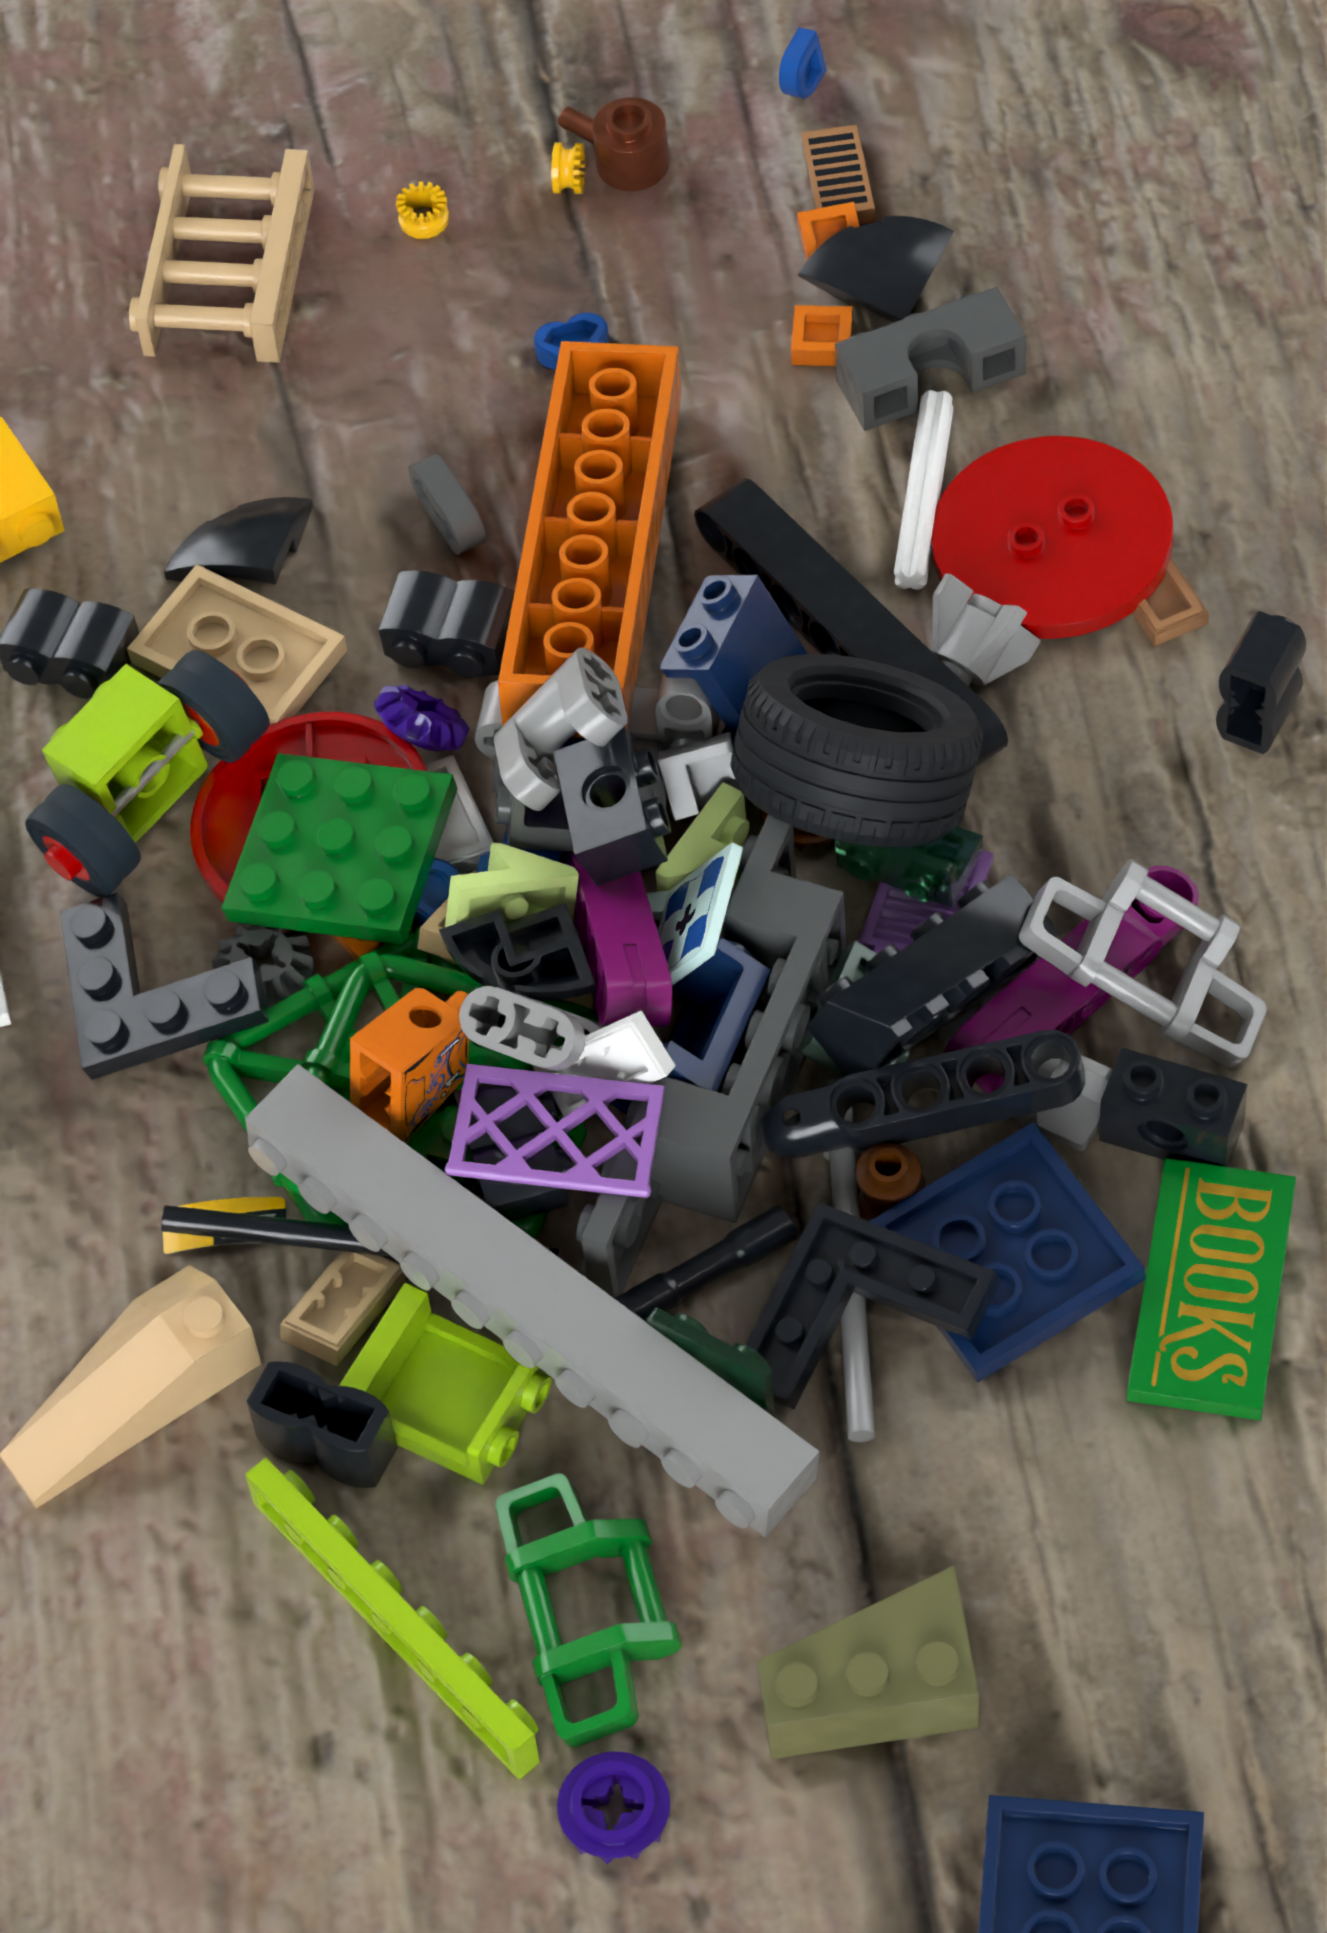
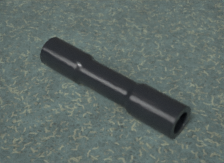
[614,1205,797,1324]

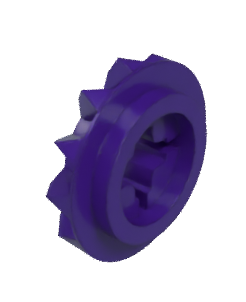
[374,685,470,752]
[557,1751,671,1864]

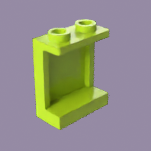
[339,1283,552,1485]

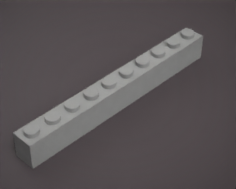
[245,1064,820,1538]

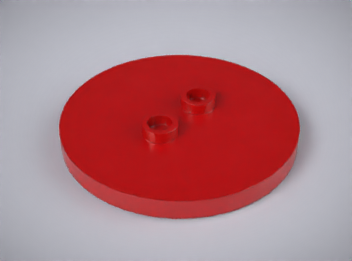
[931,436,1174,639]
[190,712,428,928]

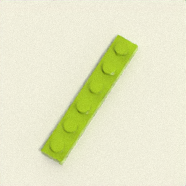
[245,1457,540,1780]

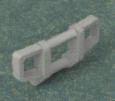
[1019,859,1267,1068]

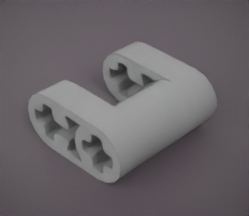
[494,647,628,811]
[459,986,604,1071]

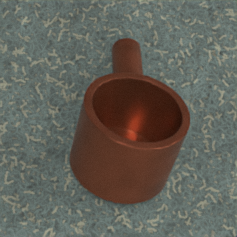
[558,97,669,191]

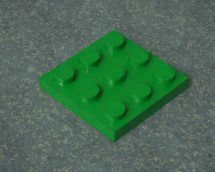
[222,753,458,945]

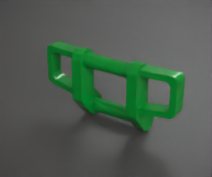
[495,1473,682,1748]

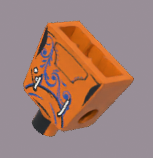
[350,988,469,1144]

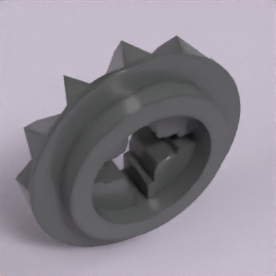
[212,923,314,1008]

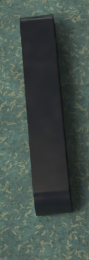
[694,478,1008,767]

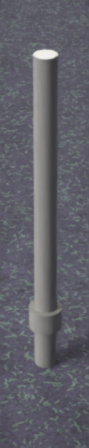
[823,1078,875,1442]

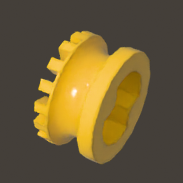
[551,142,586,194]
[396,182,449,239]

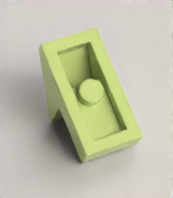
[655,782,749,892]
[445,843,579,927]

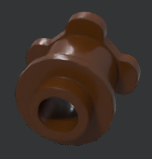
[855,1143,925,1220]

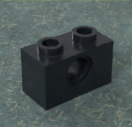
[553,726,671,886]
[1099,1047,1248,1167]

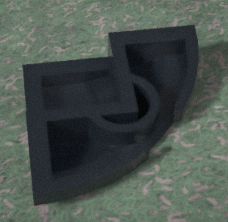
[797,216,954,323]
[164,497,313,584]
[439,902,598,1000]

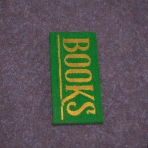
[1127,1158,1296,1421]

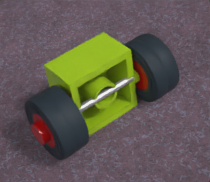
[25,650,270,897]

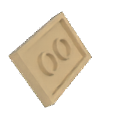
[127,564,347,725]

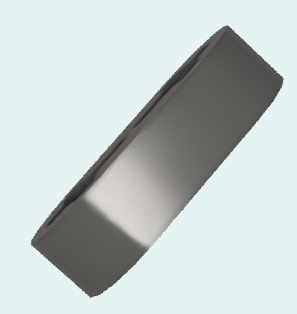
[408,453,486,555]

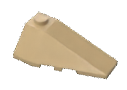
[0,1265,262,1508]

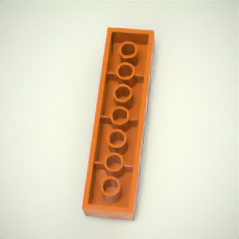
[498,341,681,738]

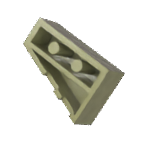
[757,1565,979,1759]

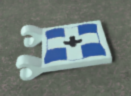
[647,842,743,986]

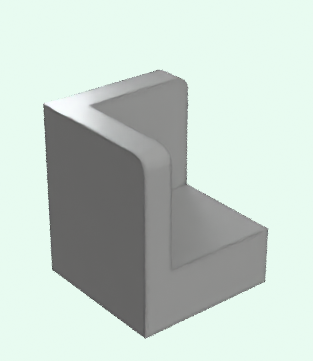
[658,731,740,821]
[1014,1055,1112,1151]

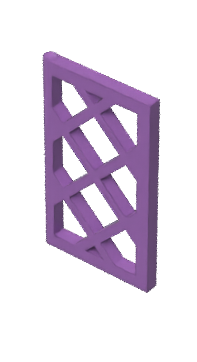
[445,1064,665,1198]

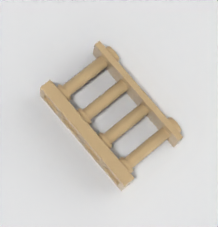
[129,144,315,363]

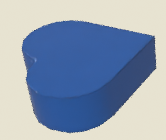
[534,312,609,371]

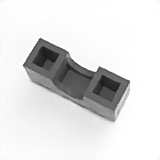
[835,286,1026,431]

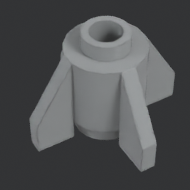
[932,574,1041,686]

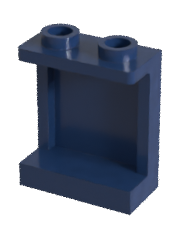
[660,575,808,742]
[610,937,770,1114]

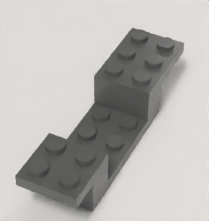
[576,814,846,1298]

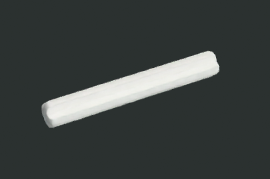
[894,390,954,590]

